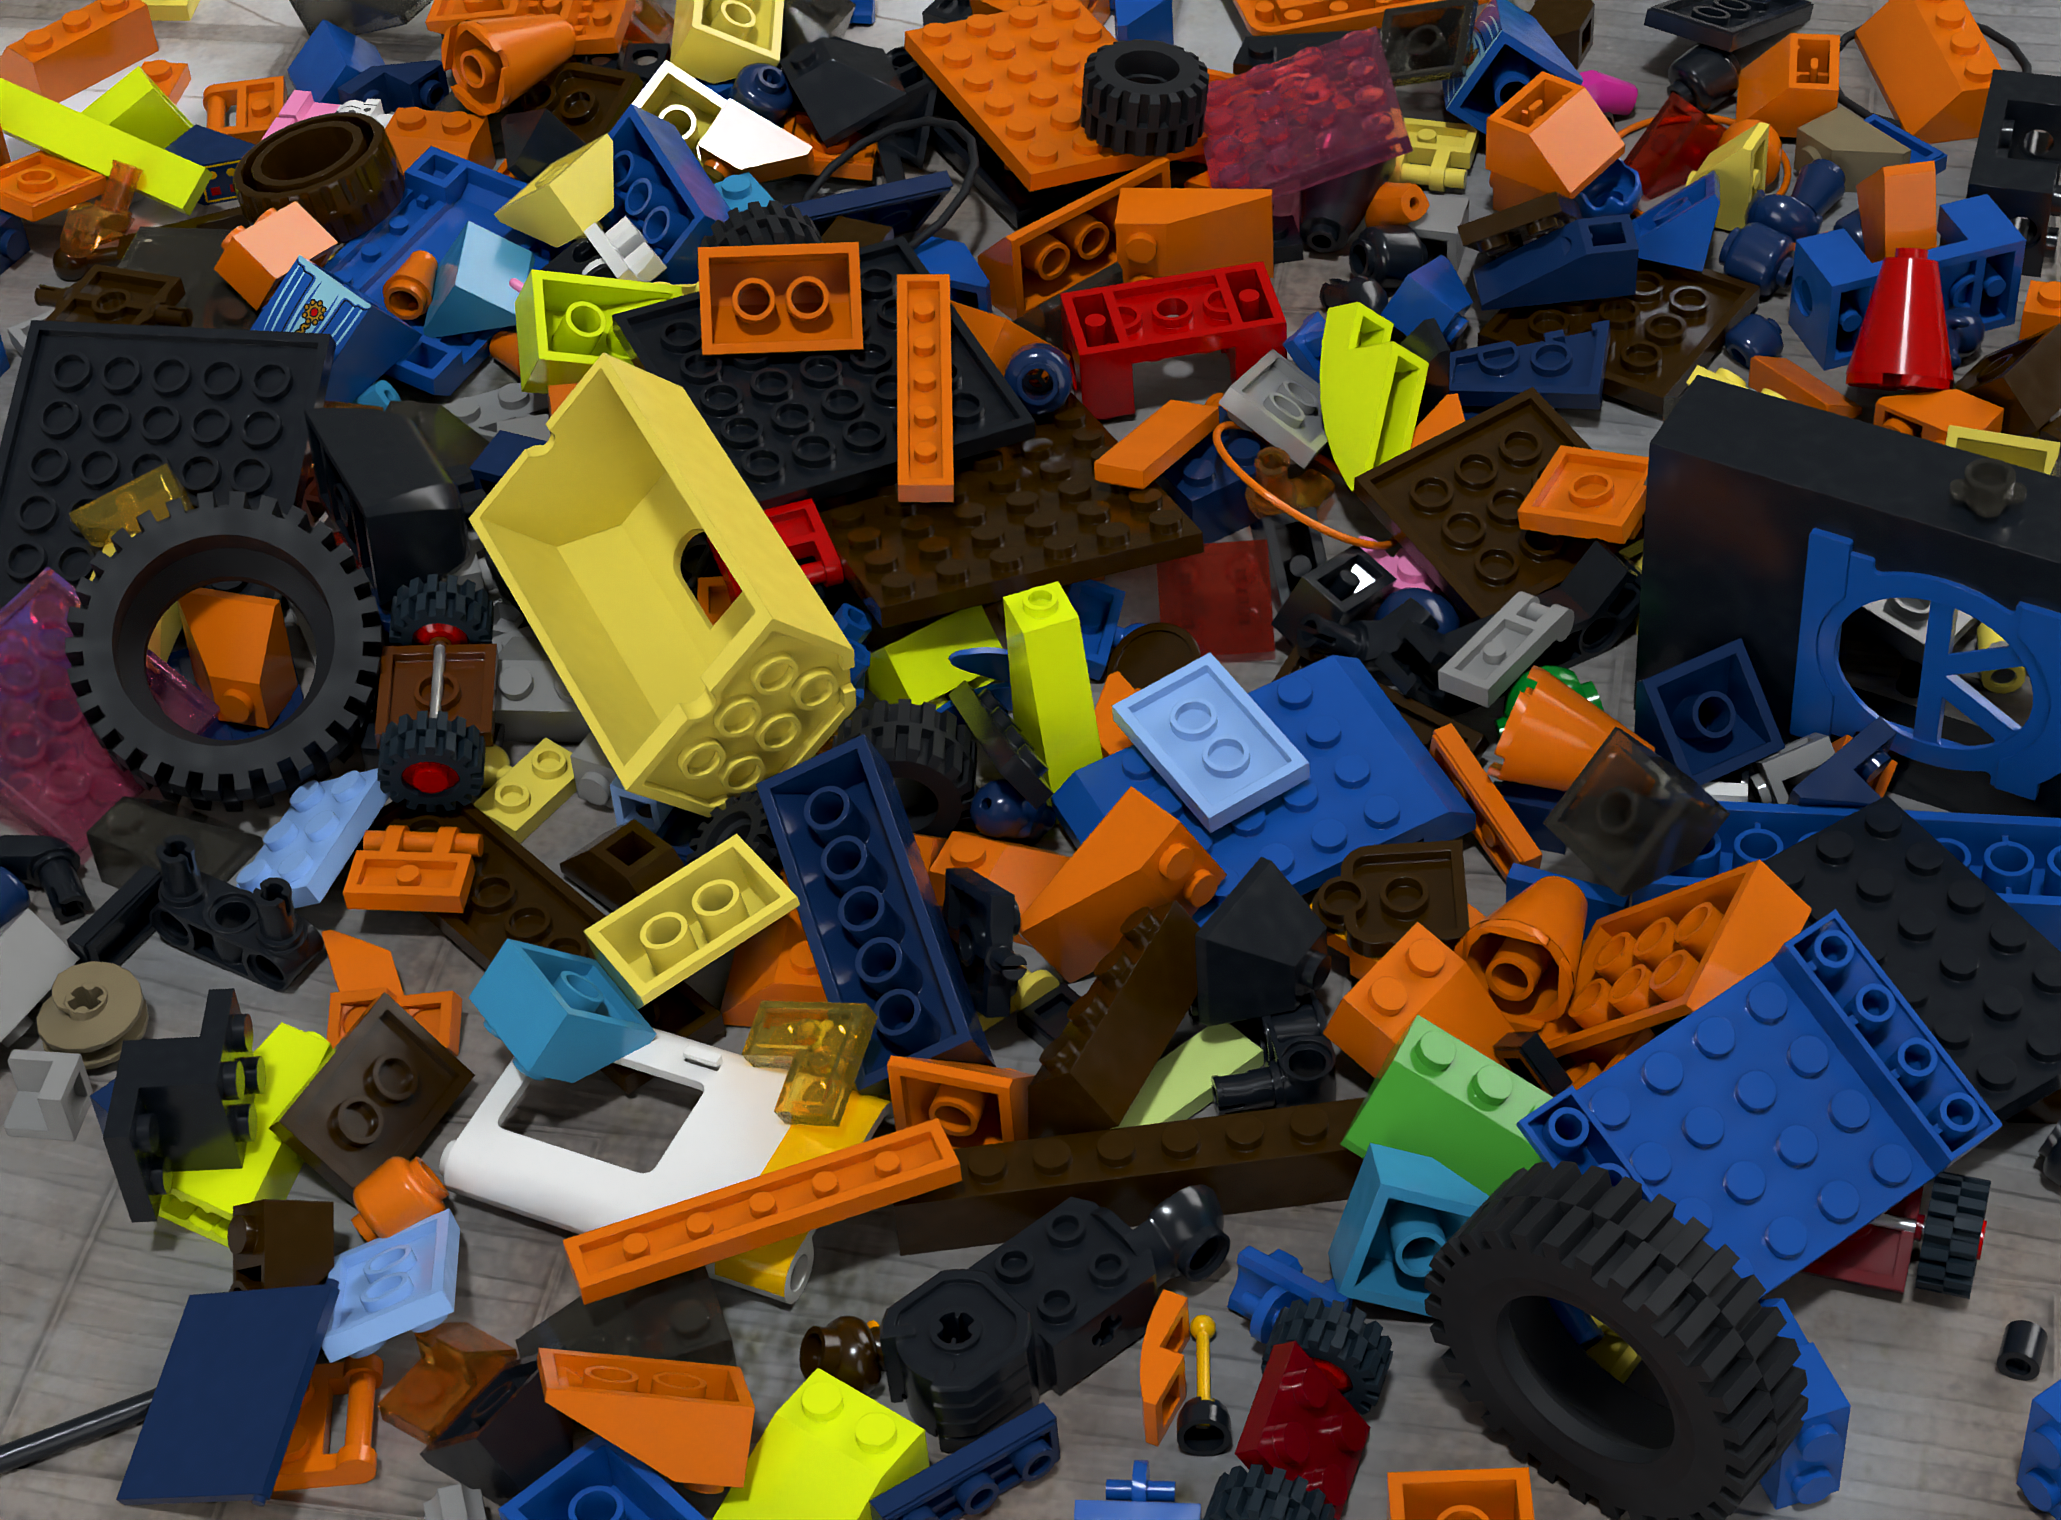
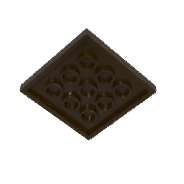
[1478,258,1760,415]
[1354,387,1645,623]

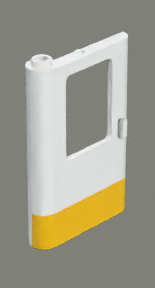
[439,1028,894,1304]

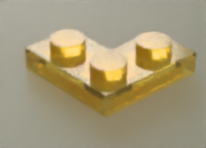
[741,1001,878,1127]

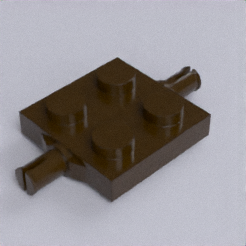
[34,264,193,327]

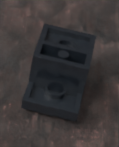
[103,988,266,1223]

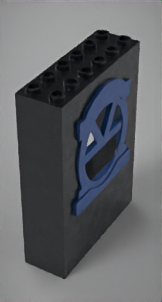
[1633,375,2061,818]

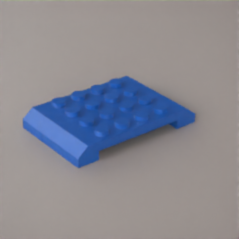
[262,146,576,396]
[1051,655,1476,927]

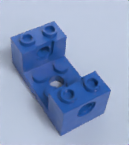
[1788,194,2026,371]

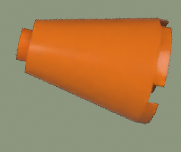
[441,14,576,116]
[1487,665,1662,803]
[1454,876,1588,1032]

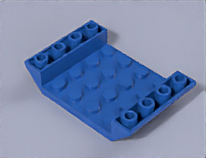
[1516,909,2003,1301]

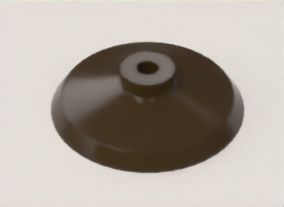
[1106,622,1201,689]

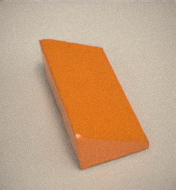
[1748,356,1862,419]

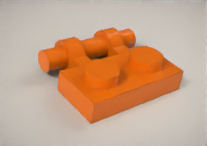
[343,825,484,913]

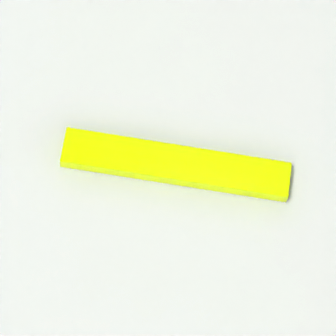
[0,78,213,216]

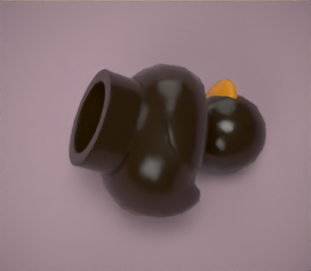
[799,1315,885,1394]

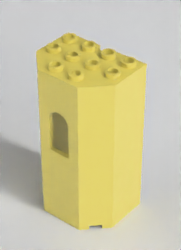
[469,352,857,818]

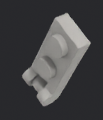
[1438,591,1575,708]

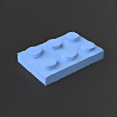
[1112,652,1310,833]
[236,768,390,909]
[321,1208,460,1363]

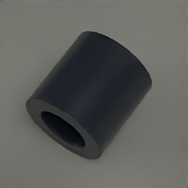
[1997,1320,2048,1381]

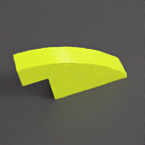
[1319,302,1429,492]

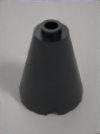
[1299,114,1397,252]

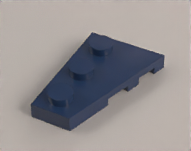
[1449,320,1611,409]

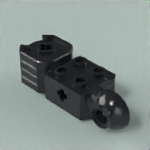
[880,1184,1230,1452]

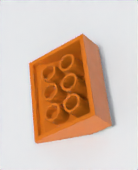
[1537,859,1812,1058]

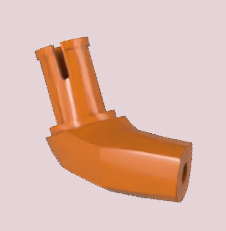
[1365,182,1430,227]

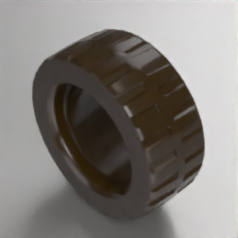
[233,112,405,246]

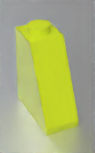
[81,66,194,149]

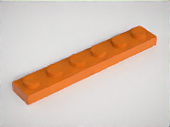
[897,274,954,503]
[562,1118,962,1305]

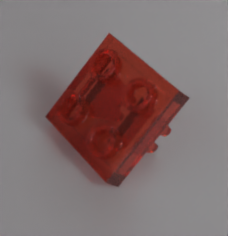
[1156,539,1275,657]

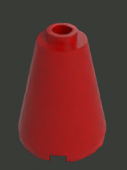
[1845,247,1954,393]

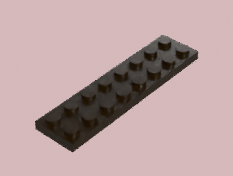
[353,799,725,1095]

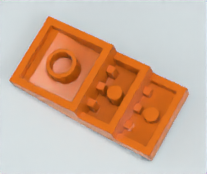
[425,0,636,55]

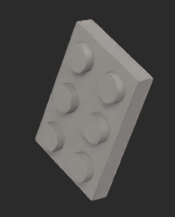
[1218,349,1329,469]

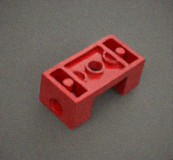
[1060,261,1287,420]

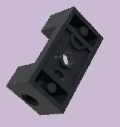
[1966,69,2061,278]

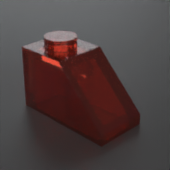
[1624,92,1727,200]

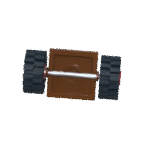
[375,574,499,812]

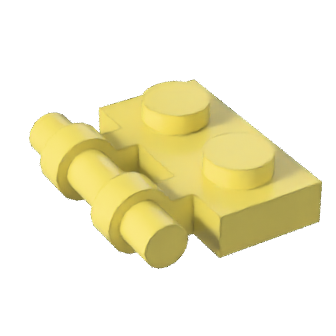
[1380,115,1479,192]

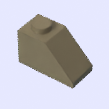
[1794,106,1911,192]

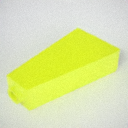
[1003,581,1103,824]
[158,1022,333,1248]

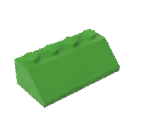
[1340,1014,1553,1196]

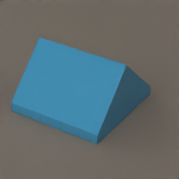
[423,221,535,338]

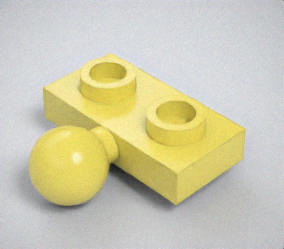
[473,737,577,844]

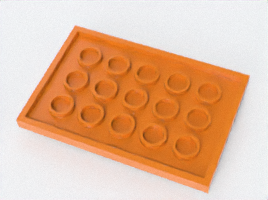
[904,0,1209,192]

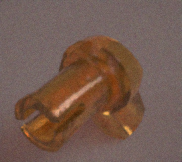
[60,159,143,258]
[1245,447,1335,519]

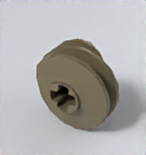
[37,961,149,1069]

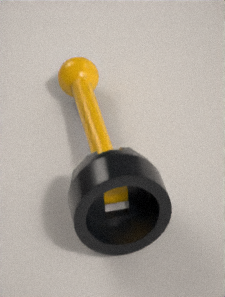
[1177,1315,1231,1456]

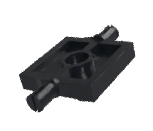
[939,867,1027,1018]

